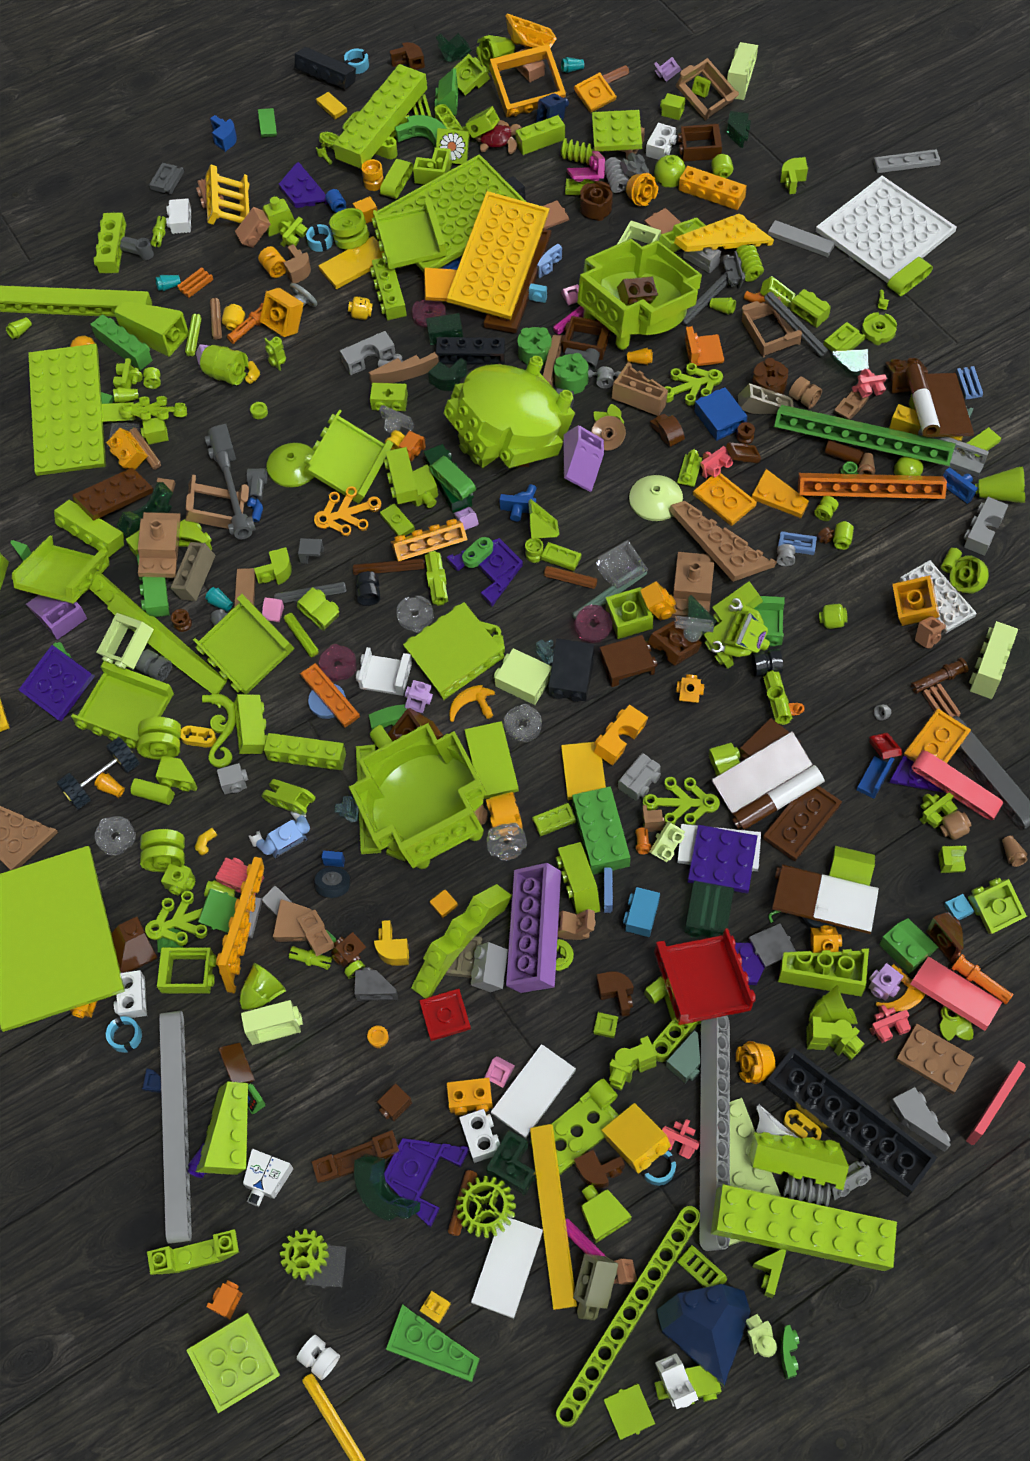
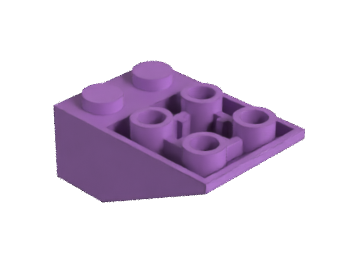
[564,425,604,492]
[26,595,87,640]

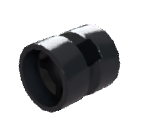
[355,571,381,606]
[751,649,783,677]

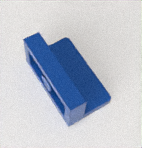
[857,756,894,799]

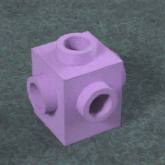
[404,680,433,713]
[869,963,904,1001]

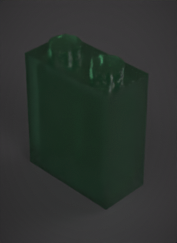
[685,881,734,938]

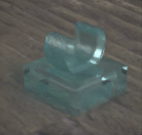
[536,639,555,665]
[335,796,358,822]

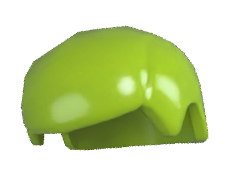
[894,456,923,476]

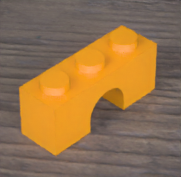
[594,704,648,766]

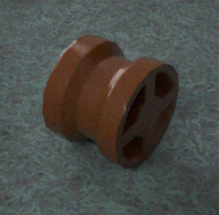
[736,422,755,445]
[171,609,192,632]

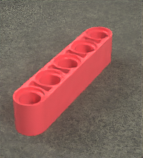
[911,750,1003,820]

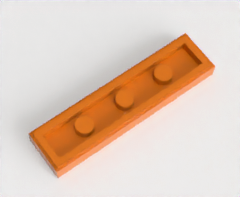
[300,663,360,728]

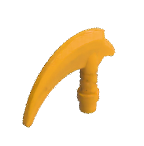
[450,685,495,722]
[876,964,925,1012]

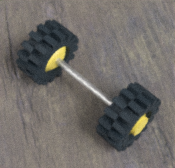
[56,737,140,810]

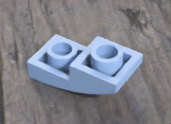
[537,244,562,278]

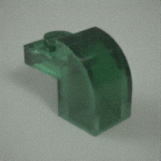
[436,33,472,62]
[428,358,467,391]

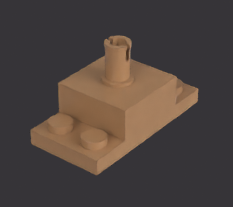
[138,512,181,578]
[671,552,714,621]

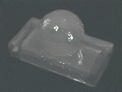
[379,405,414,433]
[674,616,714,642]

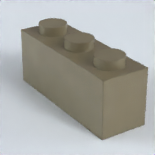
[171,542,216,601]

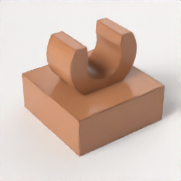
[614,1259,637,1285]

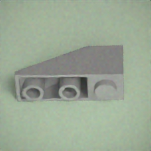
[889,1087,951,1151]

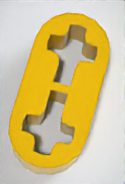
[181,726,217,748]
[783,1110,822,1140]

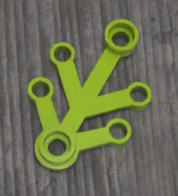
[664,363,723,405]
[119,396,187,420]
[643,777,720,825]
[145,891,208,946]

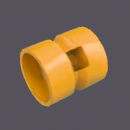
[361,159,384,191]
[258,246,286,278]

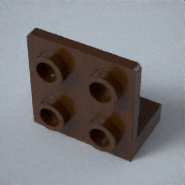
[885,358,928,393]

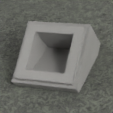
[262,886,291,916]

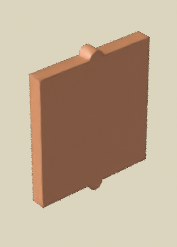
[542,201,569,229]
[644,208,681,234]

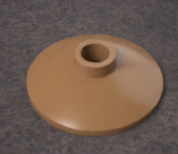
[591,416,626,451]

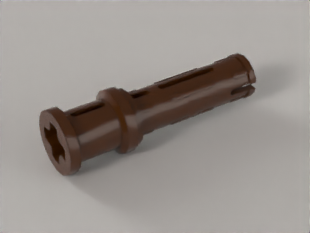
[911,657,969,694]

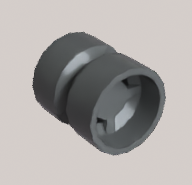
[136,649,172,682]

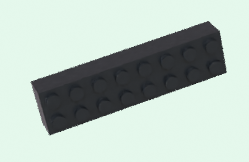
[765,1047,938,1197]

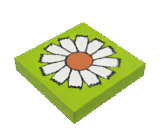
[436,128,470,164]

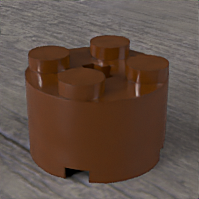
[580,181,613,221]
[752,358,789,395]

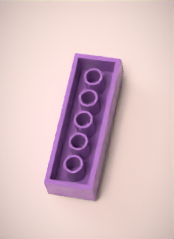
[506,863,561,993]

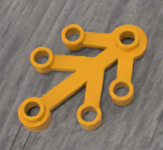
[314,486,381,536]

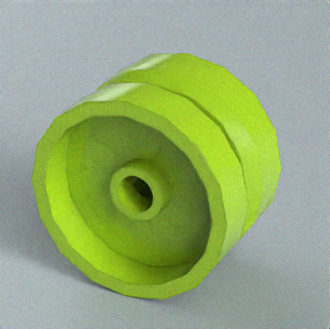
[329,208,370,249]
[137,717,181,760]
[140,829,185,872]

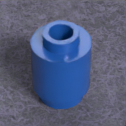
[325,189,346,213]

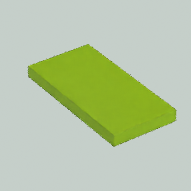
[465,721,519,799]

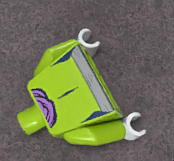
[711,598,770,657]

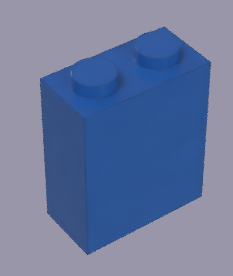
[694,387,747,441]

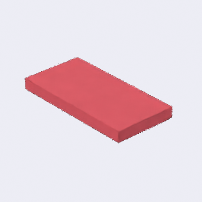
[911,956,1002,1031]
[966,1061,1025,1145]

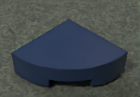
[142,1069,162,1093]

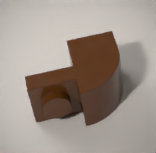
[389,42,425,70]
[597,972,634,1017]
[574,1150,625,1188]

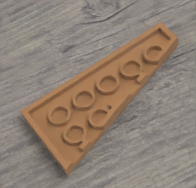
[669,501,777,582]
[0,806,58,870]

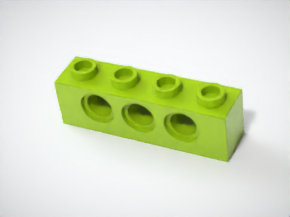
[94,213,126,273]

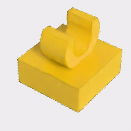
[420,1291,451,1324]

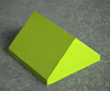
[528,499,559,539]
[829,846,875,886]

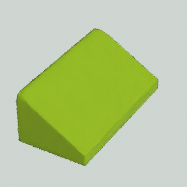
[101,402,135,422]

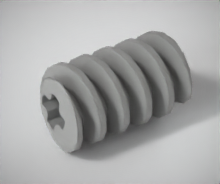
[604,157,629,193]
[782,1175,831,1207]

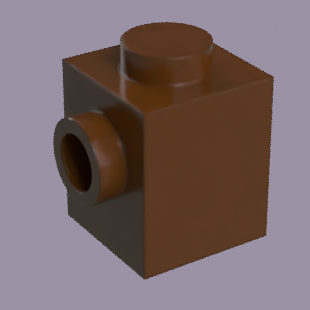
[377,1083,412,1121]

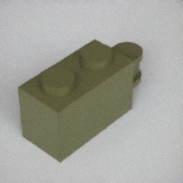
[573,1254,618,1321]

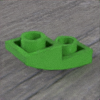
[258,108,277,137]
[369,704,407,729]
[781,1325,799,1379]

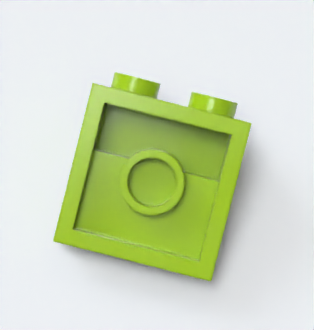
[454,54,490,96]
[968,878,1027,934]

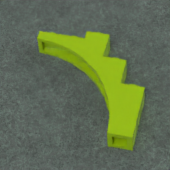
[411,884,512,999]

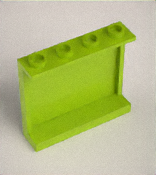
[372,197,447,269]
[304,410,394,504]
[12,535,109,604]
[193,594,295,695]
[403,602,505,700]
[71,661,174,749]

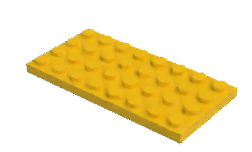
[447,191,550,320]

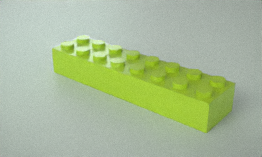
[333,64,427,168]
[711,1184,897,1271]

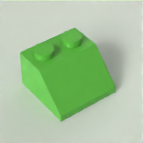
[435,68,458,115]
[879,918,938,974]

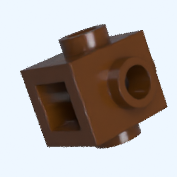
[331,932,366,967]

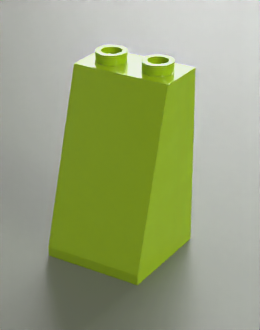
[114,300,189,357]

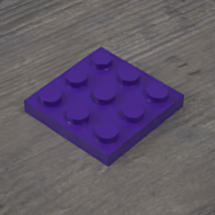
[19,645,95,722]
[688,825,758,893]

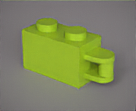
[655,1366,722,1405]

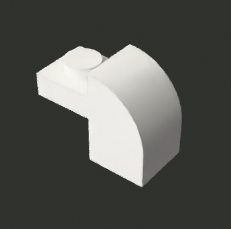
[655,1354,698,1409]

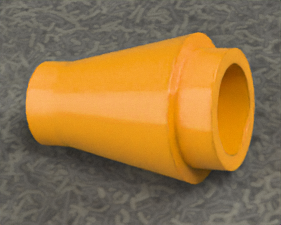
[627,348,653,365]
[94,772,125,798]

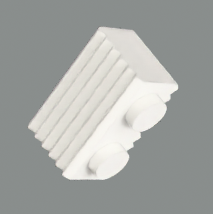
[166,198,191,234]

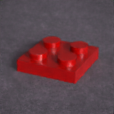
[419,989,471,1041]

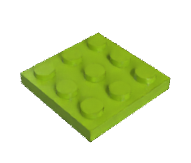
[592,110,642,151]
[187,1313,280,1413]

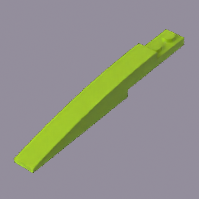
[89,573,227,694]

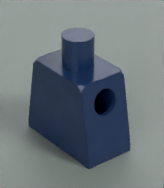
[536,93,569,123]

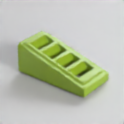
[760,276,795,308]
[677,1245,727,1288]

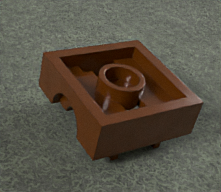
[648,620,702,666]

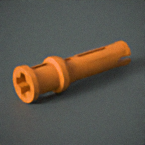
[227,303,263,344]
[951,954,1014,1005]

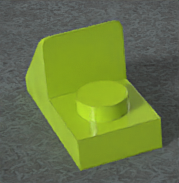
[752,1249,786,1298]

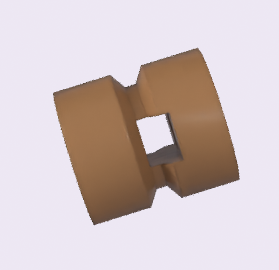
[789,377,822,408]

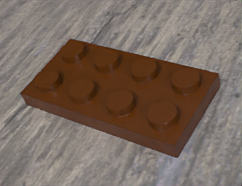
[73,468,153,521]
[763,785,842,862]

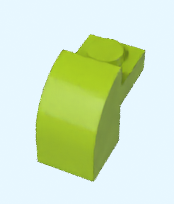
[780,157,808,194]
[254,547,292,585]

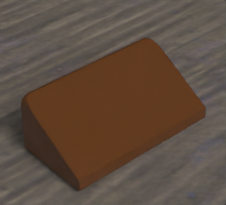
[218,1043,255,1083]

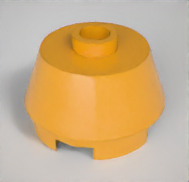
[626,173,658,206]
[736,1041,775,1084]

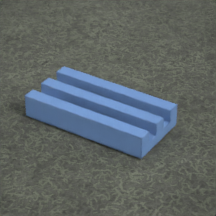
[956,366,983,399]
[778,531,817,555]
[604,868,613,913]

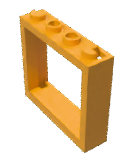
[489,44,566,117]

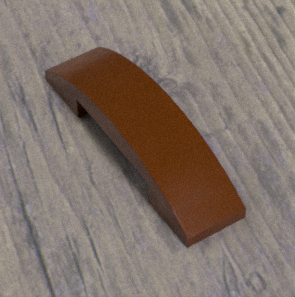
[312,1130,399,1183]

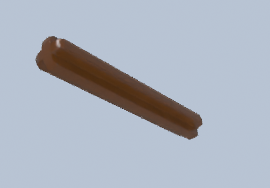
[353,558,425,575]

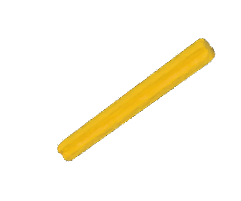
[302,1374,366,1461]

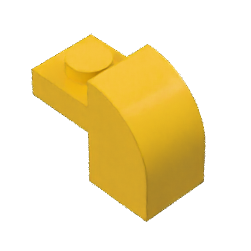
[374,920,409,966]

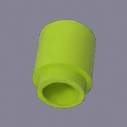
[833,521,854,550]

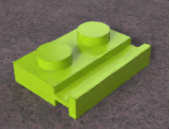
[823,322,865,358]

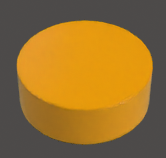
[367,1026,389,1048]

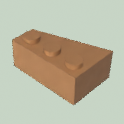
[612,362,668,416]

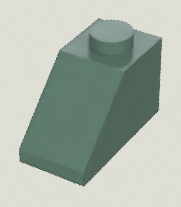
[666,1030,700,1084]

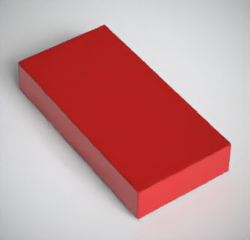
[869,733,902,759]

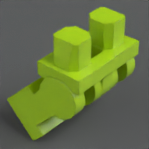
[806,1016,864,1060]
[609,1036,657,1091]

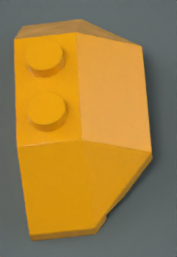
[505,13,557,48]

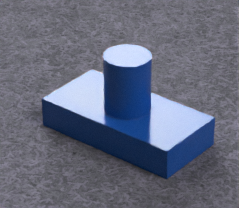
[943,467,978,504]
[500,494,536,521]

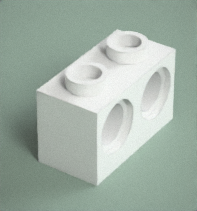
[646,123,677,160]
[114,970,147,1018]
[459,1109,501,1163]

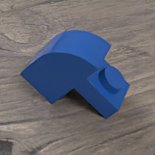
[210,115,237,152]

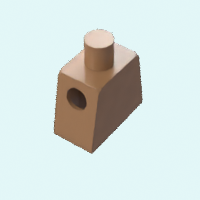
[273,899,323,942]

